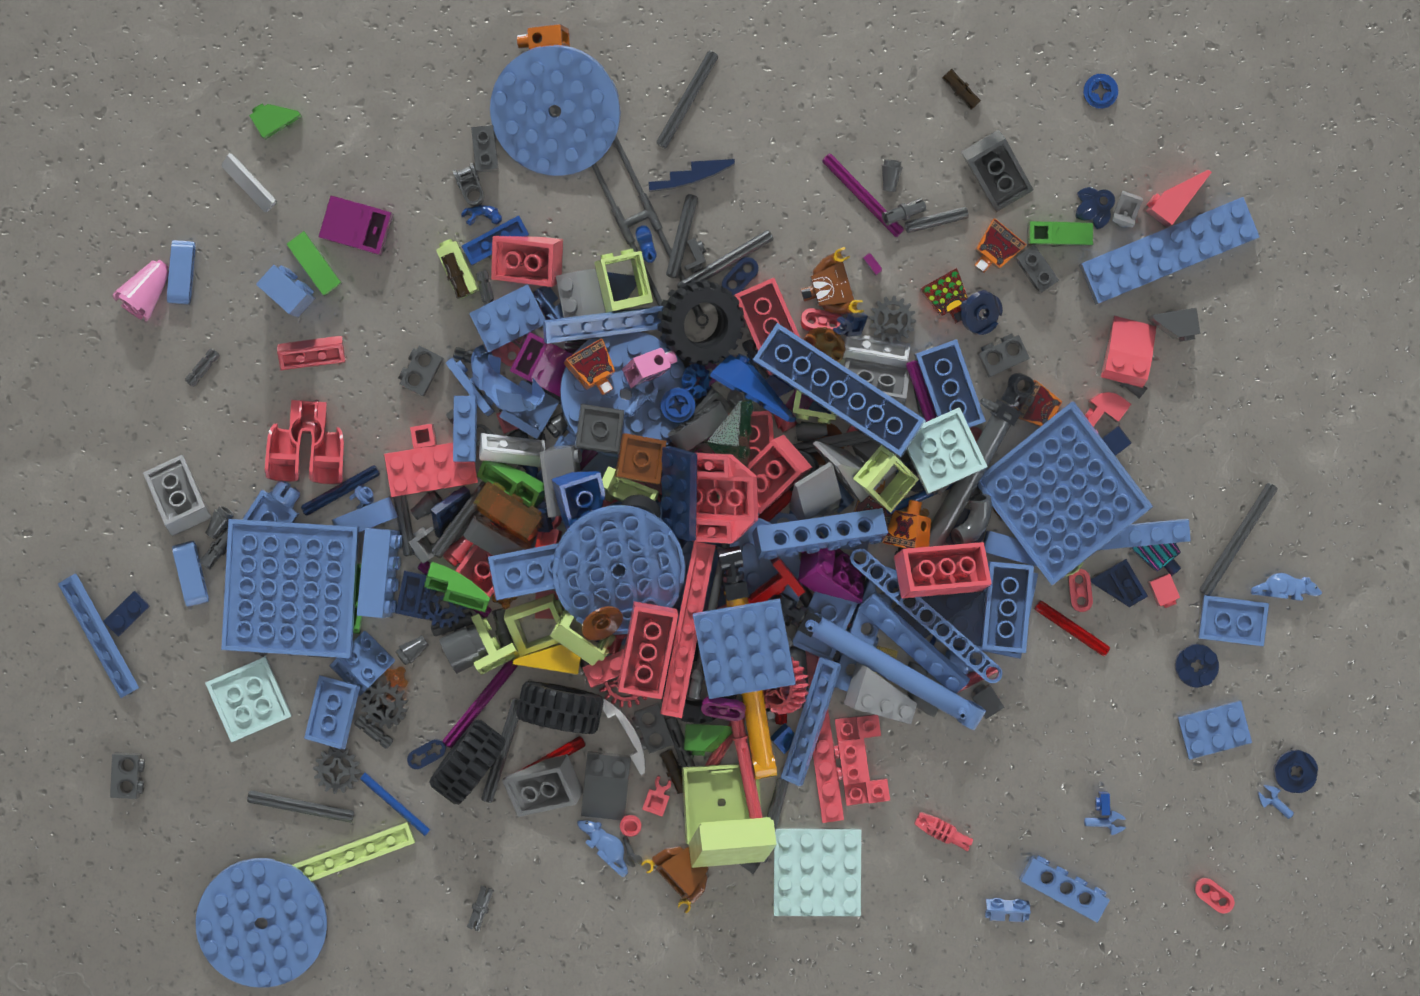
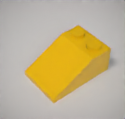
[513,644,581,674]

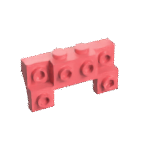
[834,714,890,806]

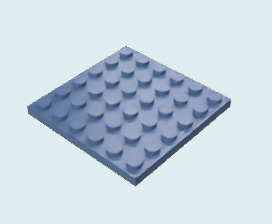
[977,401,1153,585]
[221,519,359,658]

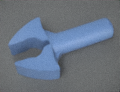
[625,381,658,417]
[1258,785,1294,819]
[1084,810,1126,835]

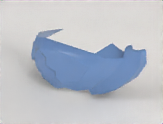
[471,344,545,412]

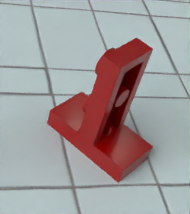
[748,555,805,604]

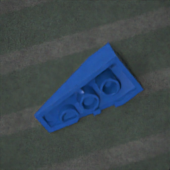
[710,353,796,422]
[551,471,605,531]

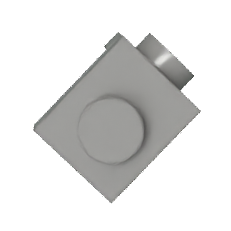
[1112,191,1143,228]
[409,526,435,563]

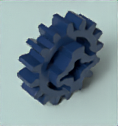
[421,589,468,629]

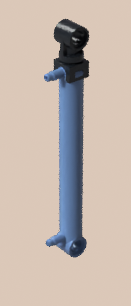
[774,592,986,730]

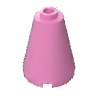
[112,260,169,322]

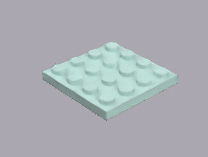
[774,828,861,916]

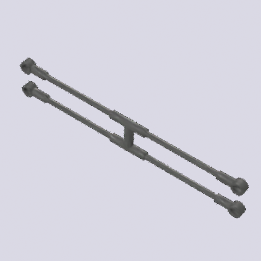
[592,135,709,327]

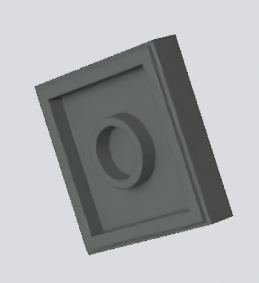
[575,404,624,454]

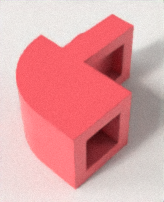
[1085,392,1131,427]

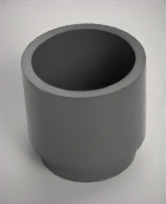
[439,625,488,674]

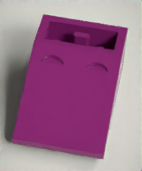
[318,196,394,256]
[510,332,573,397]
[798,536,866,604]

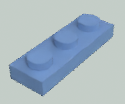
[446,358,495,417]
[453,396,477,462]

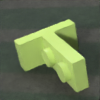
[602,466,659,502]
[471,613,520,675]

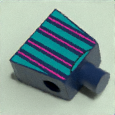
[1129,543,1181,576]

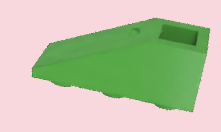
[1027,221,1093,245]

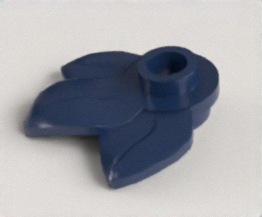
[1076,187,1115,229]

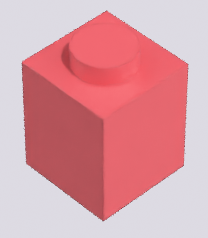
[410,424,437,449]
[1148,573,1180,608]

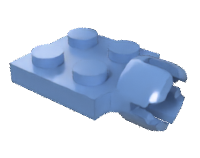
[242,481,300,523]

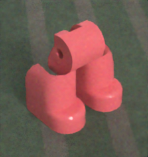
[265,400,344,484]

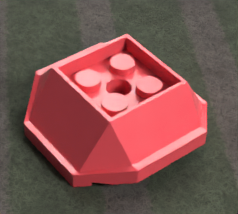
[693,453,758,544]

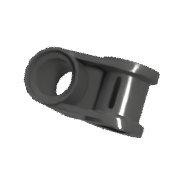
[453,163,485,207]

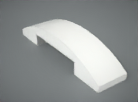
[602,697,645,775]

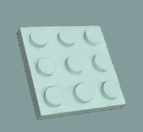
[907,407,988,494]
[205,656,292,742]

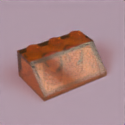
[473,481,544,546]

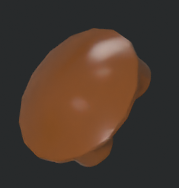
[804,327,846,362]

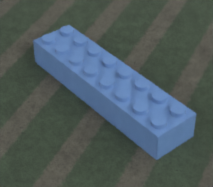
[1079,197,1260,305]
[753,323,925,458]

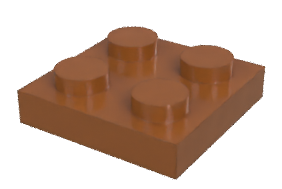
[615,433,667,485]

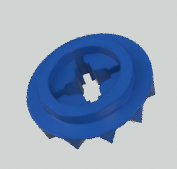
[1083,74,1118,109]
[682,364,712,399]
[660,388,695,423]

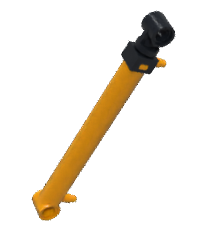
[717,546,777,780]

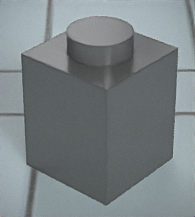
[971,683,1005,719]

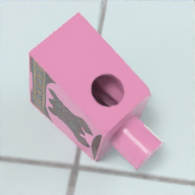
[622,348,677,389]

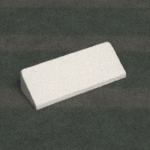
[222,153,277,212]
[843,335,911,368]
[479,433,545,467]

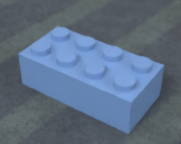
[256,265,316,318]
[914,339,986,427]
[357,528,403,618]
[980,561,1034,653]

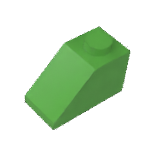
[249,103,302,140]
[684,724,733,756]

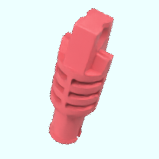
[914,812,973,851]

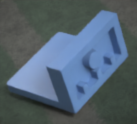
[499,380,559,439]
[329,631,395,696]

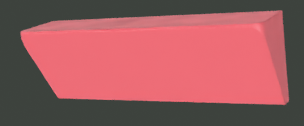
[277,336,346,370]

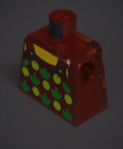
[919,268,968,323]

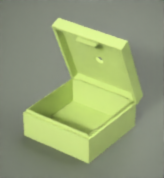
[682,763,777,868]

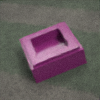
[862,253,882,276]

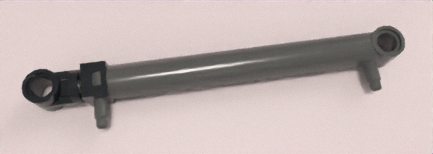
[894,373,1035,556]

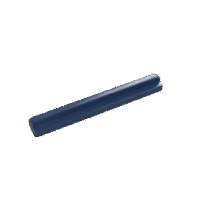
[301,465,380,516]

